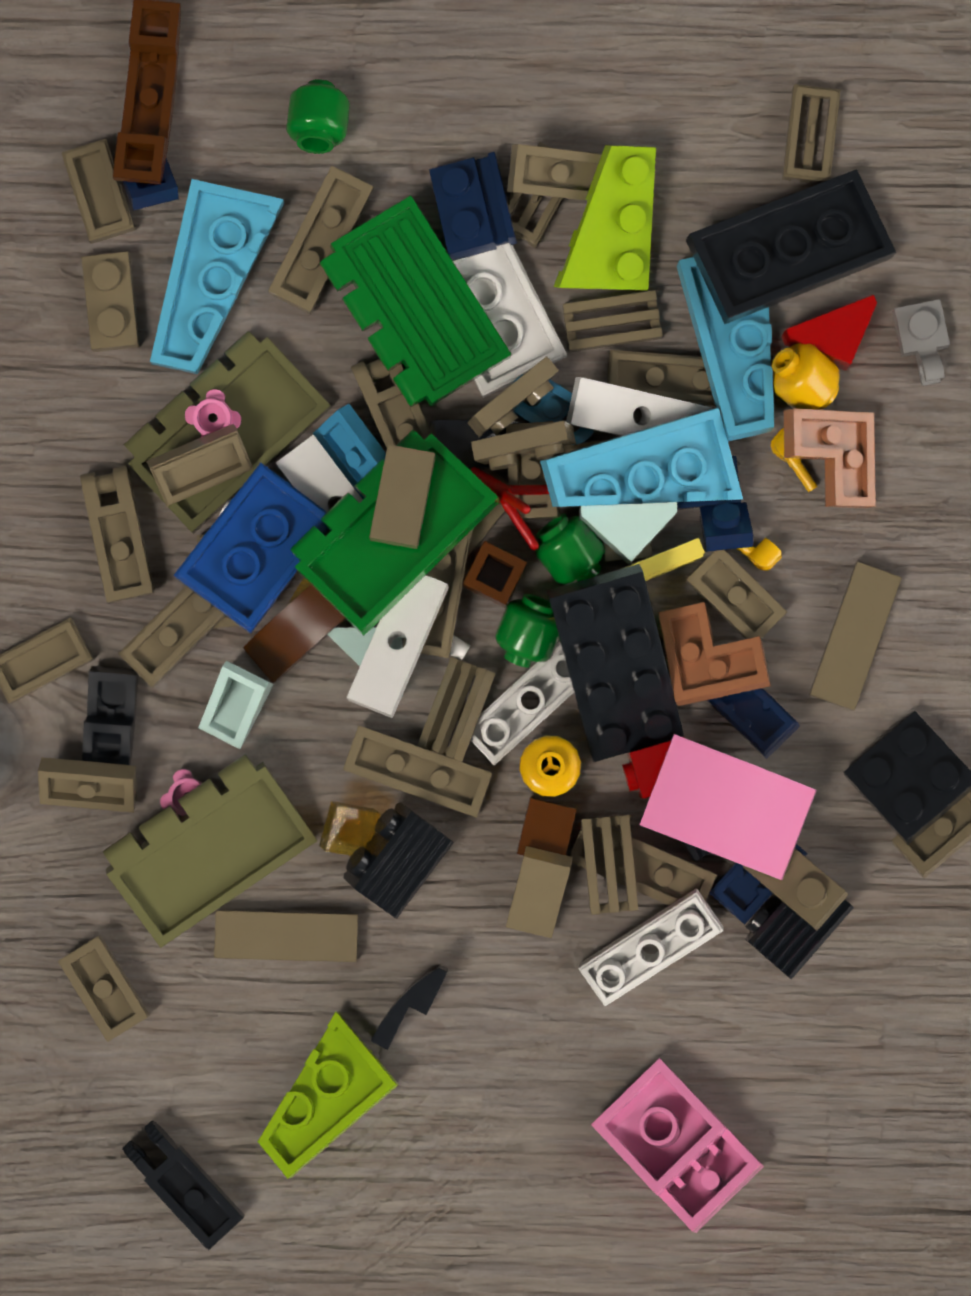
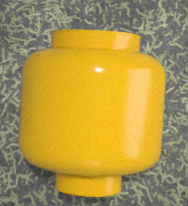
[772,343,840,410]
[519,735,581,797]

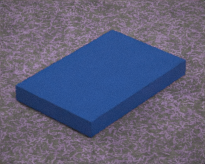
[174,463,330,634]

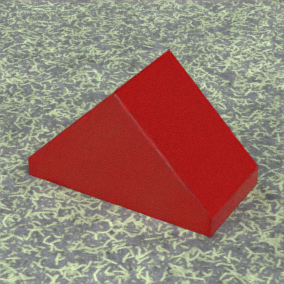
[781,294,877,371]

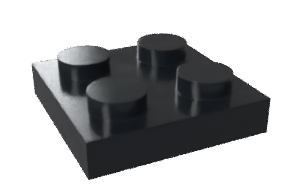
[843,711,971,845]

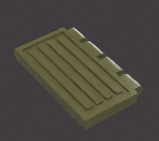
[123,331,332,534]
[103,754,318,948]

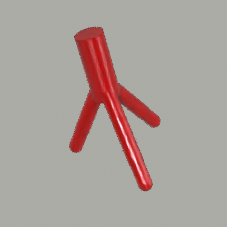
[470,467,549,550]

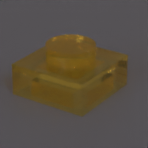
[319,801,380,856]

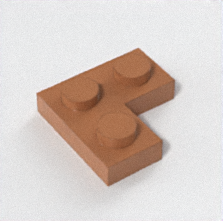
[784,408,876,508]
[658,602,771,706]

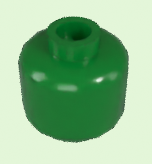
[286,79,350,154]
[535,513,605,584]
[495,594,559,668]

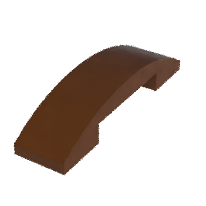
[113,0,181,184]
[243,585,346,683]

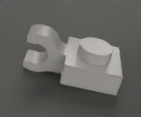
[892,299,950,386]

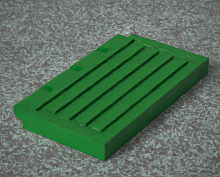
[319,195,512,407]
[290,429,500,636]

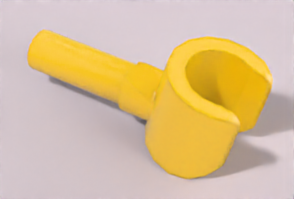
[770,428,817,492]
[737,537,782,571]

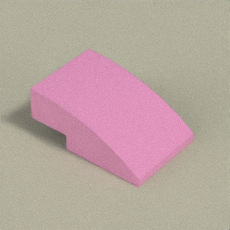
[640,734,817,880]
[591,1058,764,1233]

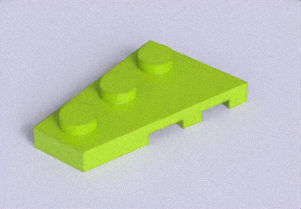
[553,145,656,290]
[257,1011,399,1179]

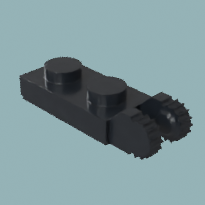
[122,1120,245,1251]

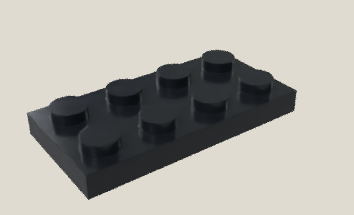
[686,169,896,324]
[547,564,684,762]

